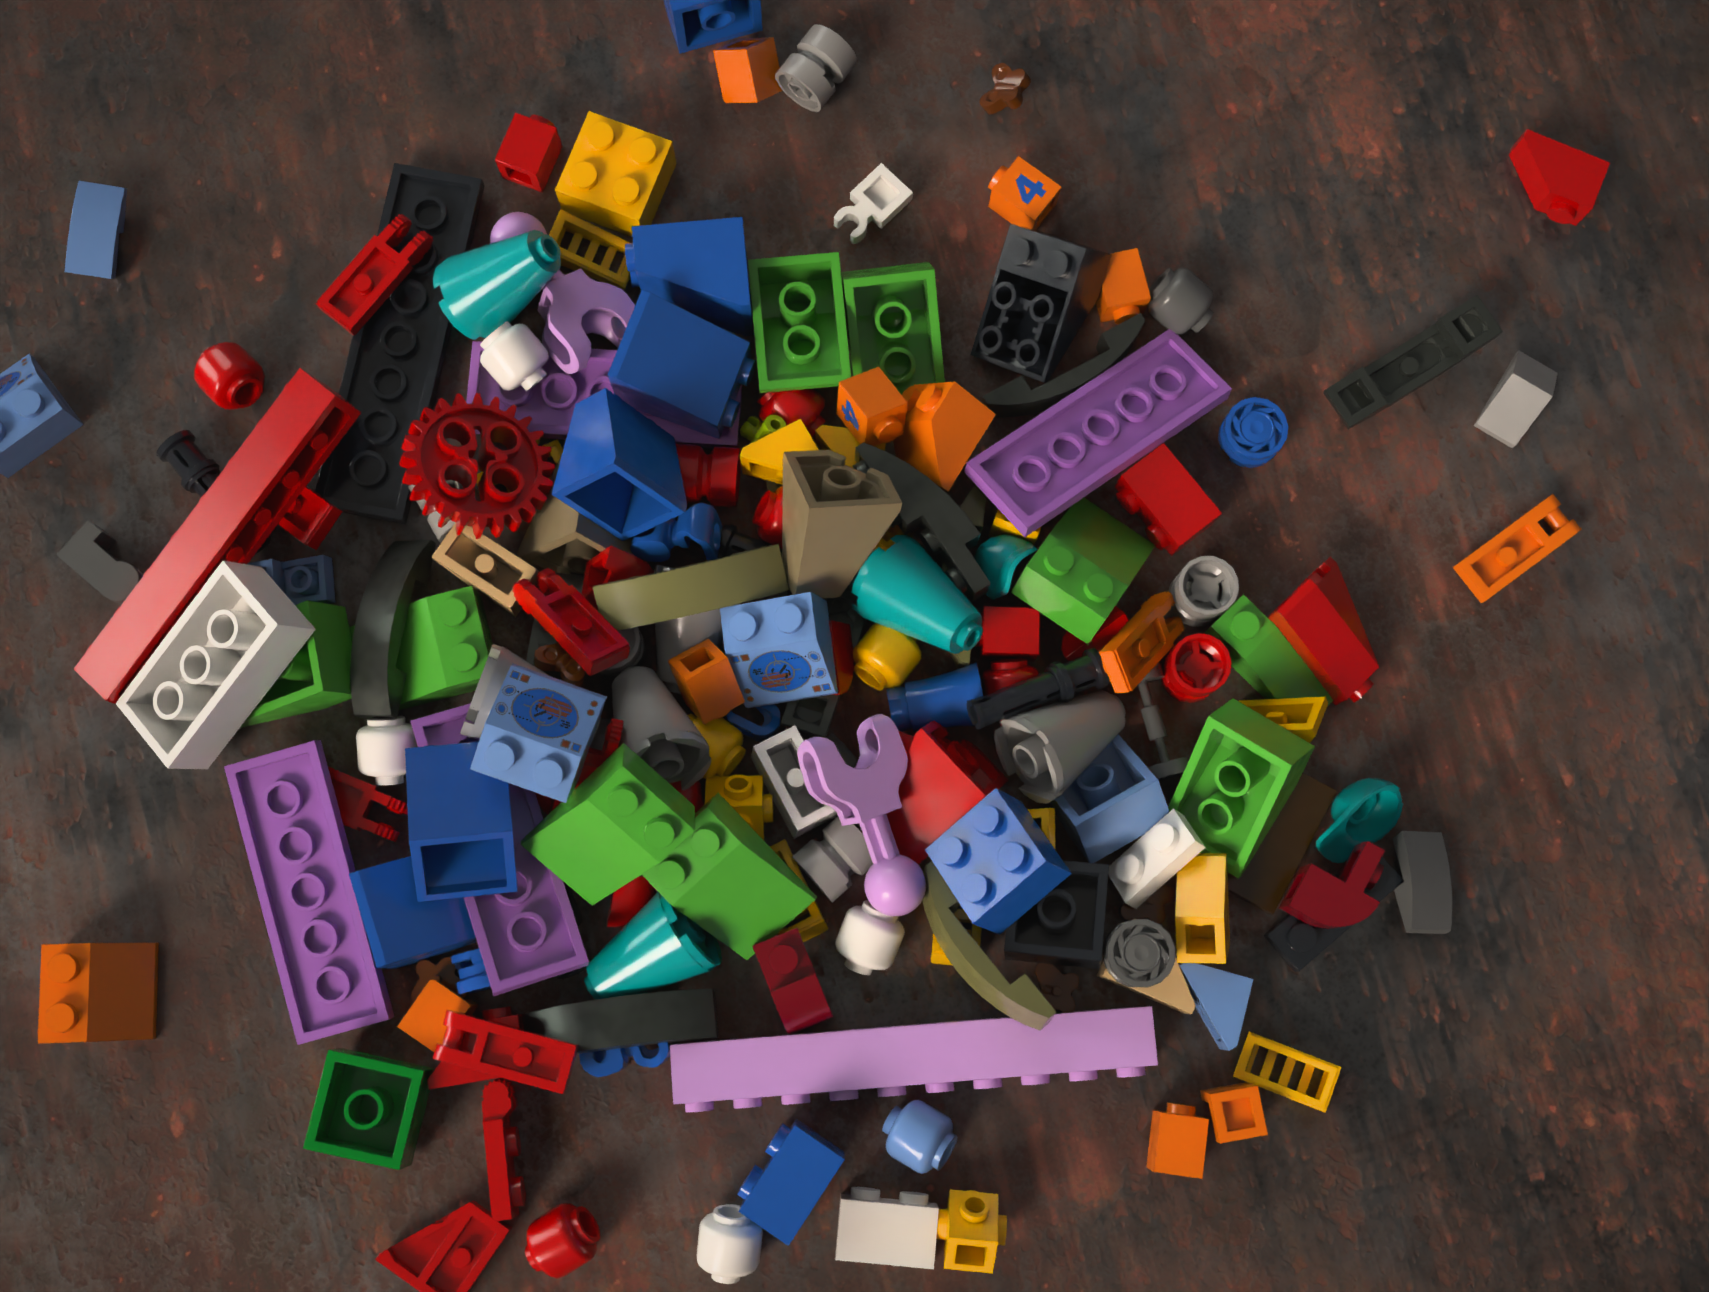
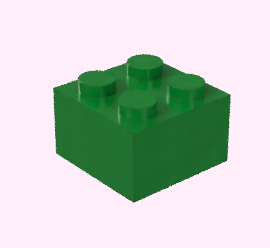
[303,1048,436,1170]

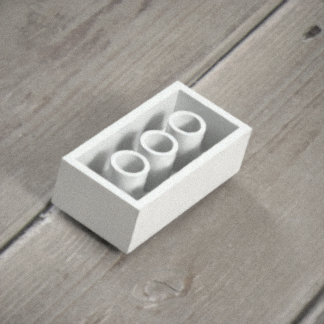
[116,561,316,769]

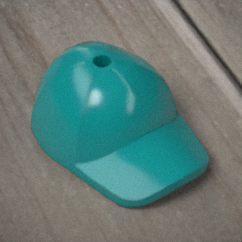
[974,534,1038,601]
[1316,778,1403,863]

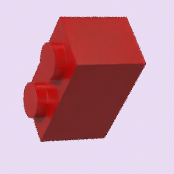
[1115,443,1222,556]

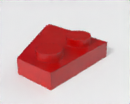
[375,1200,512,1292]

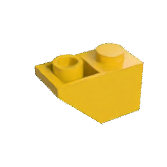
[1175,853,1230,964]

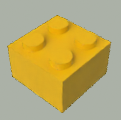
[555,111,677,237]

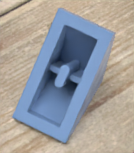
[1178,963,1253,1051]

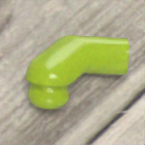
[739,415,786,445]

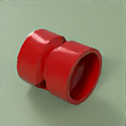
[676,443,741,507]
[1161,633,1232,703]

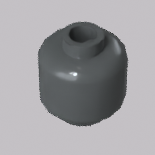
[1147,268,1214,335]

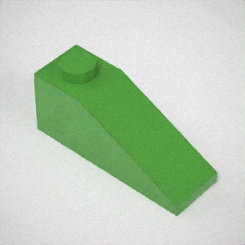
[1203,594,1333,705]

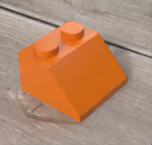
[893,381,996,492]
[38,943,159,1044]

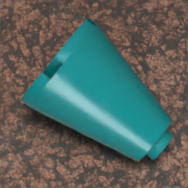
[433,230,561,340]
[852,535,983,654]
[584,892,722,1000]

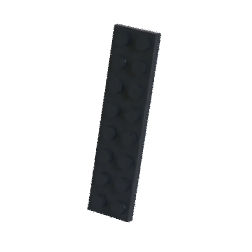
[315,163,485,524]

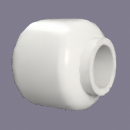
[480,321,549,392]
[356,715,418,785]
[835,900,905,975]
[696,1204,763,1284]

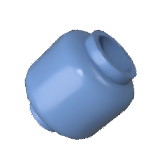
[882,1100,958,1174]

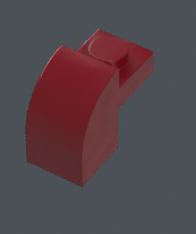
[1279,841,1385,929]
[752,927,833,1035]

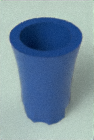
[887,662,989,733]

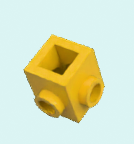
[705,774,773,840]
[936,1189,1007,1274]

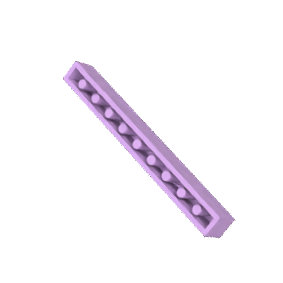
[670,1006,1158,1112]

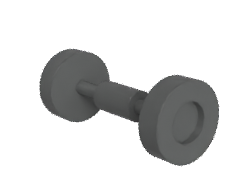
[1136,663,1189,781]

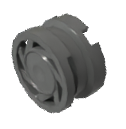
[1103,919,1175,987]

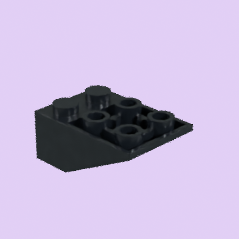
[970,224,1112,383]

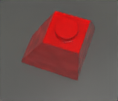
[1267,556,1379,706]
[886,720,1009,865]

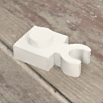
[834,163,913,244]

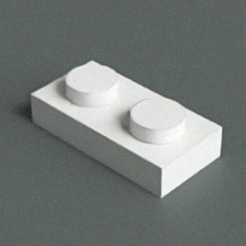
[1108,808,1205,909]

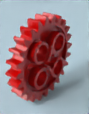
[399,393,555,539]

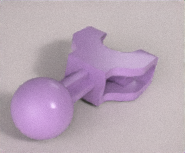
[490,212,635,374]
[797,714,926,916]

